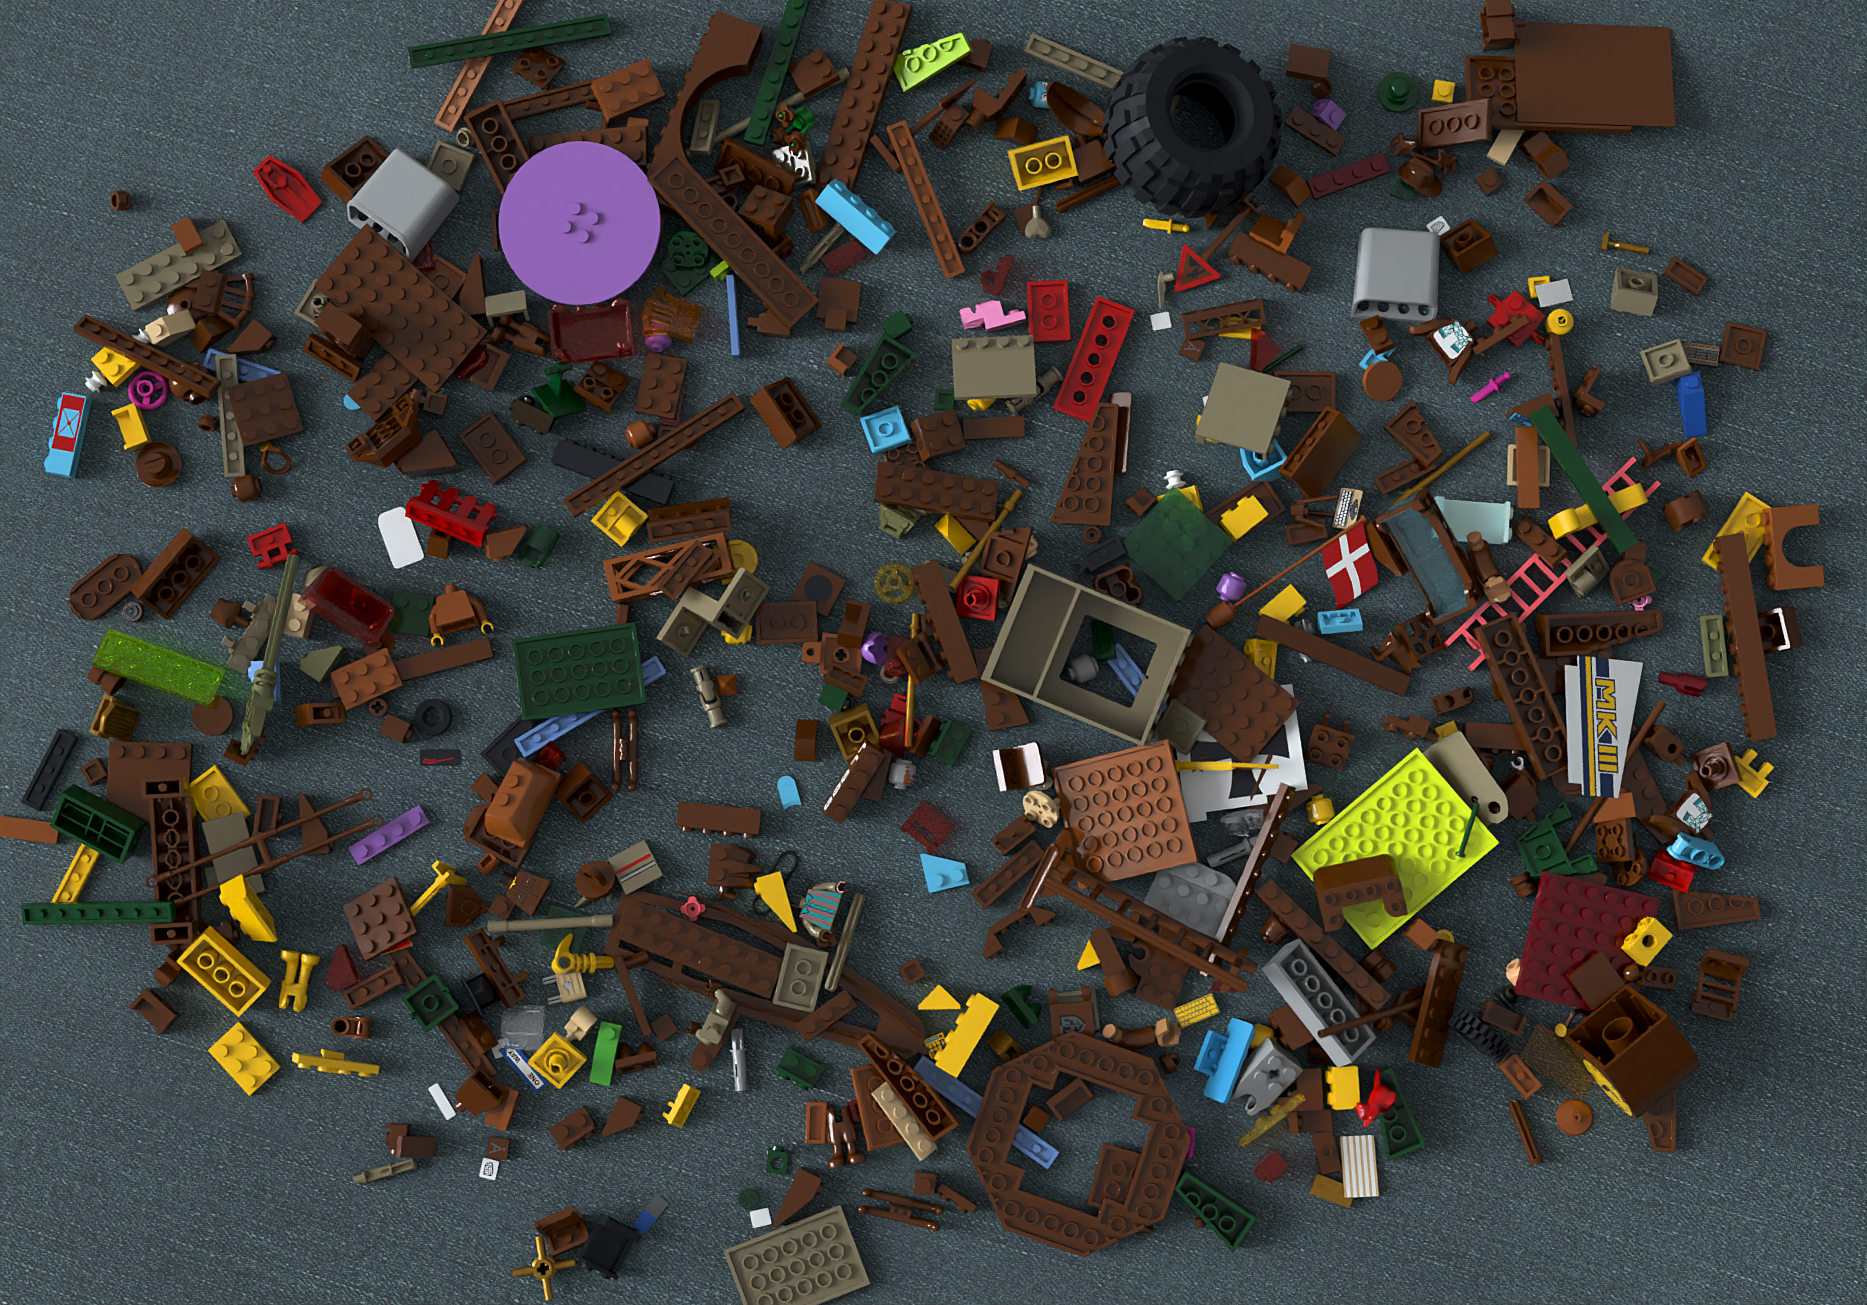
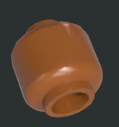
[624,419,656,450]

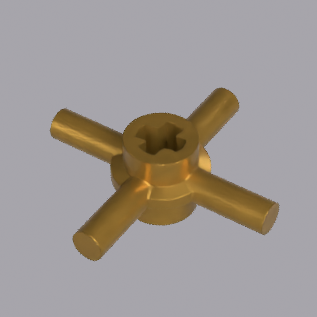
[513,1236,576,1300]

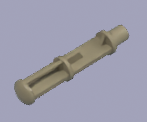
[799,222,846,274]
[353,1158,417,1185]

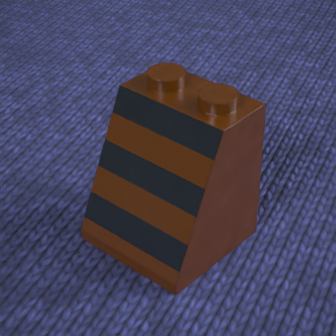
[394,429,463,478]

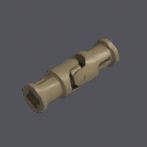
[1004,365,1064,416]
[690,664,728,728]

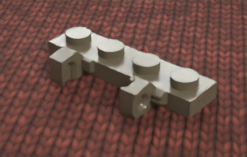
[221,593,278,674]

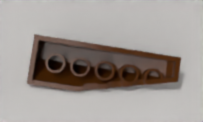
[1536,610,1662,656]
[857,1032,961,1142]

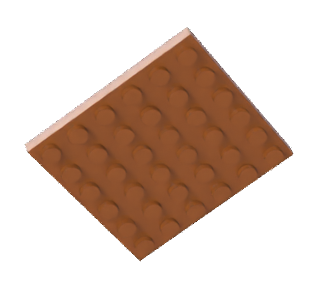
[1051,739,1199,889]

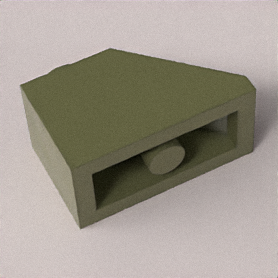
[299,646,346,684]

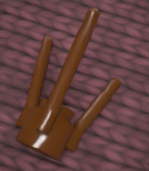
[1291,494,1339,528]

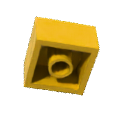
[1324,1065,1360,1110]

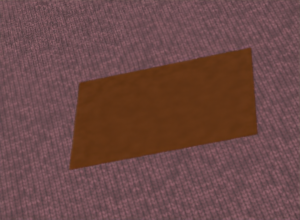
[1514,22,1676,127]

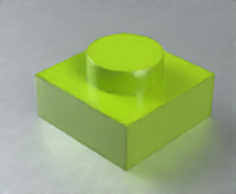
[710,261,732,282]

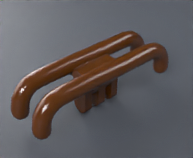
[611,709,638,792]
[858,1189,944,1232]

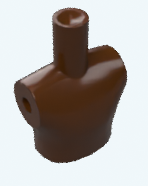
[210,597,250,629]

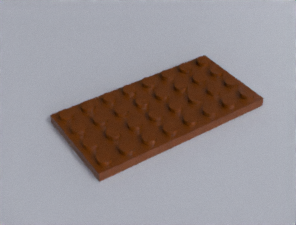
[1464,55,1631,134]
[314,223,489,393]

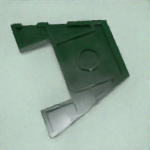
[1515,800,1598,879]

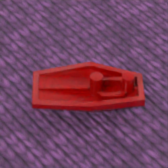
[253,155,323,223]

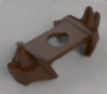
[1389,133,1457,177]

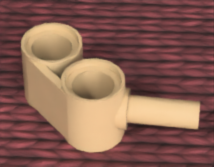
[564,1005,598,1043]

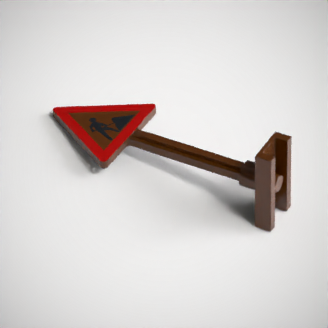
[869,78,977,173]
[1174,194,1263,293]

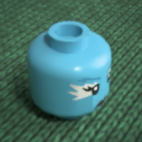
[1028,81,1050,109]

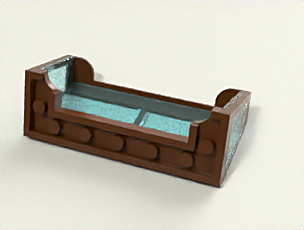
[1375,487,1485,626]

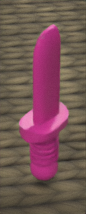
[1470,372,1511,403]

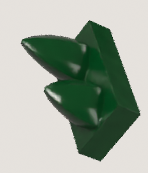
[1001,985,1041,1029]

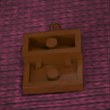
[1380,714,1439,743]

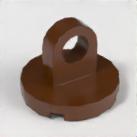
[575,860,617,901]

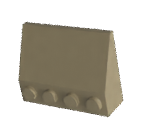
[951,335,1037,400]

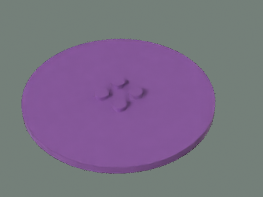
[499,141,662,306]

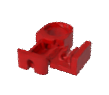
[881,692,922,736]

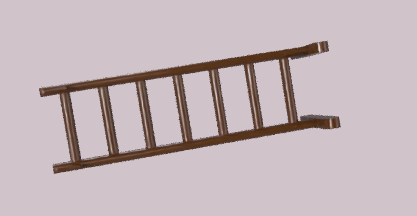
[1020,828,1258,993]

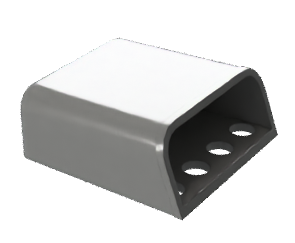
[347,148,460,263]
[1351,227,1440,323]

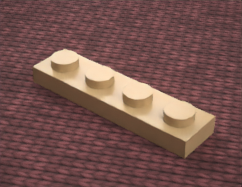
[871,1082,938,1161]

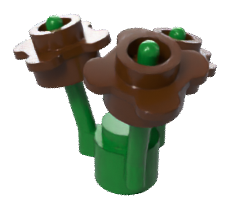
[770,103,814,152]

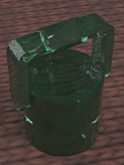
[518,522,561,570]

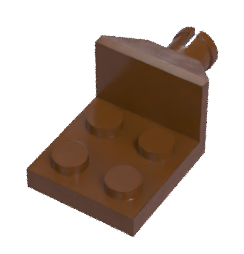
[965,68,1027,132]

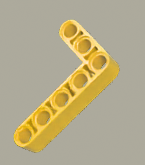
[1548,483,1649,540]

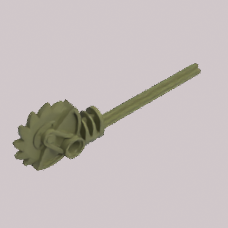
[240,554,300,755]

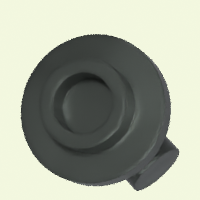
[1494,985,1518,1009]

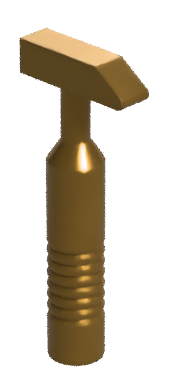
[1601,232,1649,255]

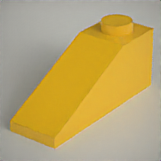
[753,871,797,932]

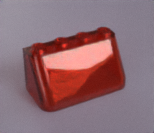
[297,568,394,646]

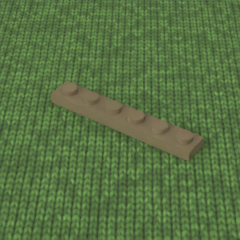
[215,354,246,478]

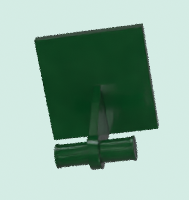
[532,362,587,420]

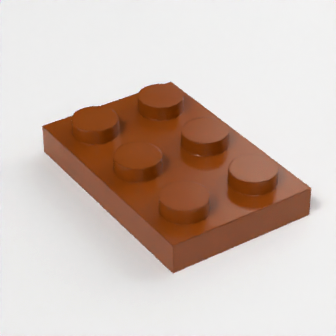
[330,648,404,711]

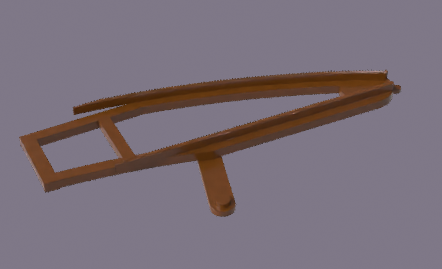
[604,890,929,1071]

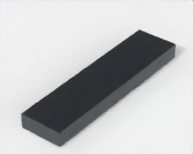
[21,728,78,811]

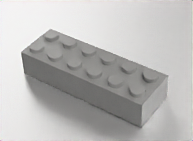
[1261,938,1377,1068]

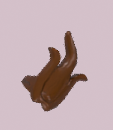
[1637,438,1683,468]

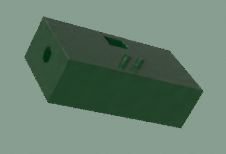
[50,784,146,865]

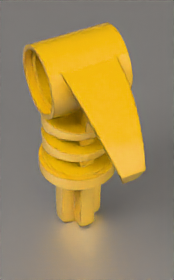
[551,933,614,975]

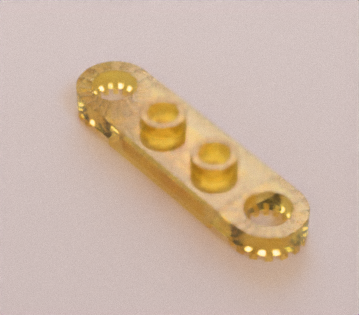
[1237,1092,1306,1148]

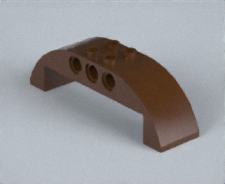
[141,776,202,946]

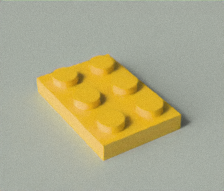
[208,1022,281,1096]

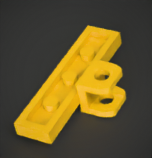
[292,1049,379,1077]

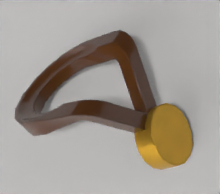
[259,441,291,475]
[1555,1008,1590,1037]

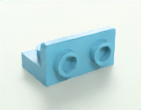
[1317,608,1363,634]

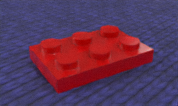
[1027,280,1070,343]

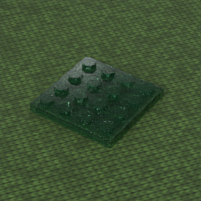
[1122,486,1234,602]

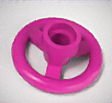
[128,370,169,410]

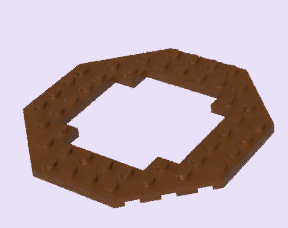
[966,1030,1191,1257]

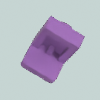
[1310,99,1347,131]

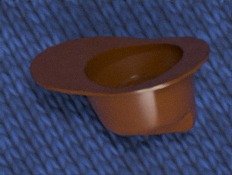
[1398,157,1442,198]

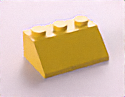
[1007,135,1078,191]
[219,874,277,942]

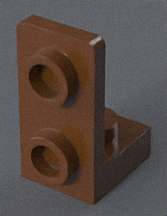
[1288,1109,1333,1134]

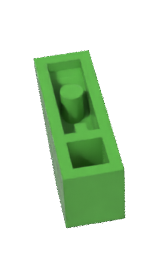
[589,1021,624,1086]

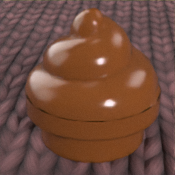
[1373,1016,1395,1032]

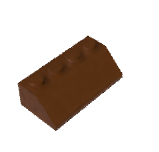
[130,527,221,620]

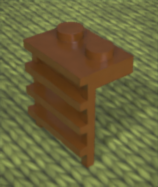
[1695,948,1750,1013]
[534,1206,590,1257]

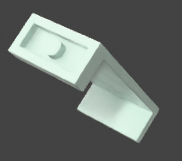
[1431,496,1513,545]

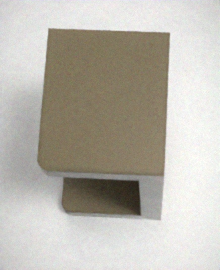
[484,290,530,328]

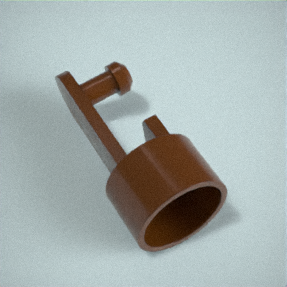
[1090,928,1139,997]

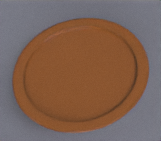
[1556,1098,1593,1136]

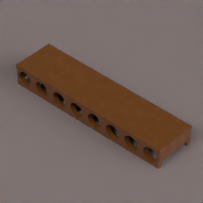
[1473,612,1568,781]

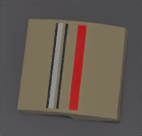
[608,840,663,895]

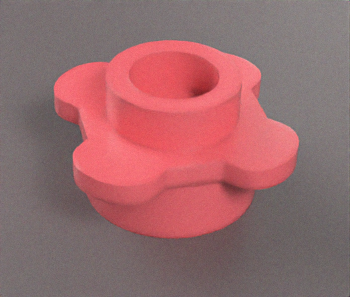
[680,896,705,921]

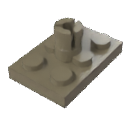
[772,942,828,1013]

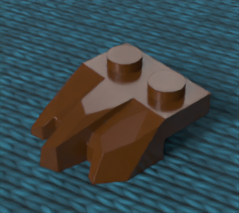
[707,843,762,890]

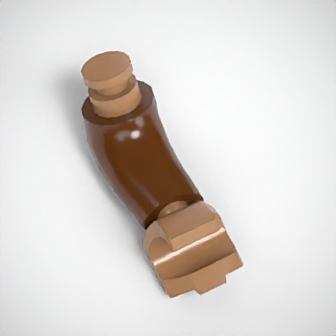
[1466,531,1513,604]
[1103,1018,1181,1051]

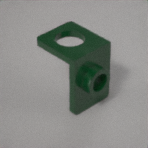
[766,1145,789,1175]

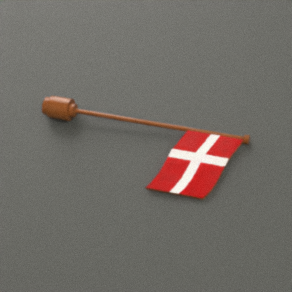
[1205,515,1378,630]

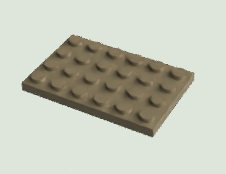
[723,1204,870,1305]

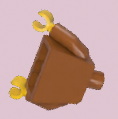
[429,584,494,647]

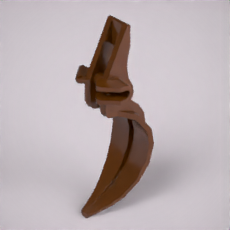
[1046,81,1107,140]

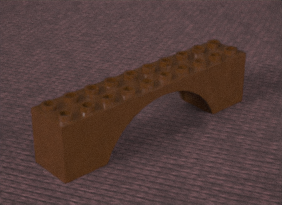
[645,10,765,222]

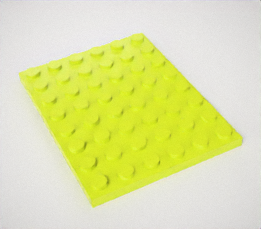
[1291,748,1499,950]

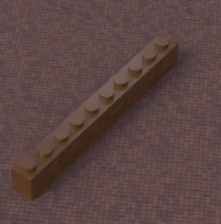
[1713,533,1778,741]

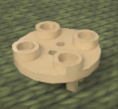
[1023,790,1061,828]

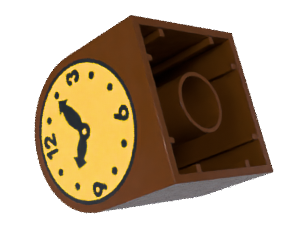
[1563,984,1701,1121]

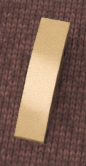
[1486,129,1524,166]

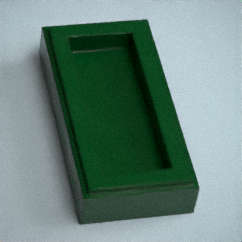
[1091,621,1117,662]

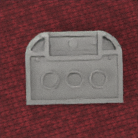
[1144,862,1236,939]

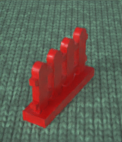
[405,480,498,547]

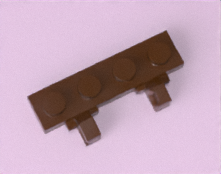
[463,927,529,1009]

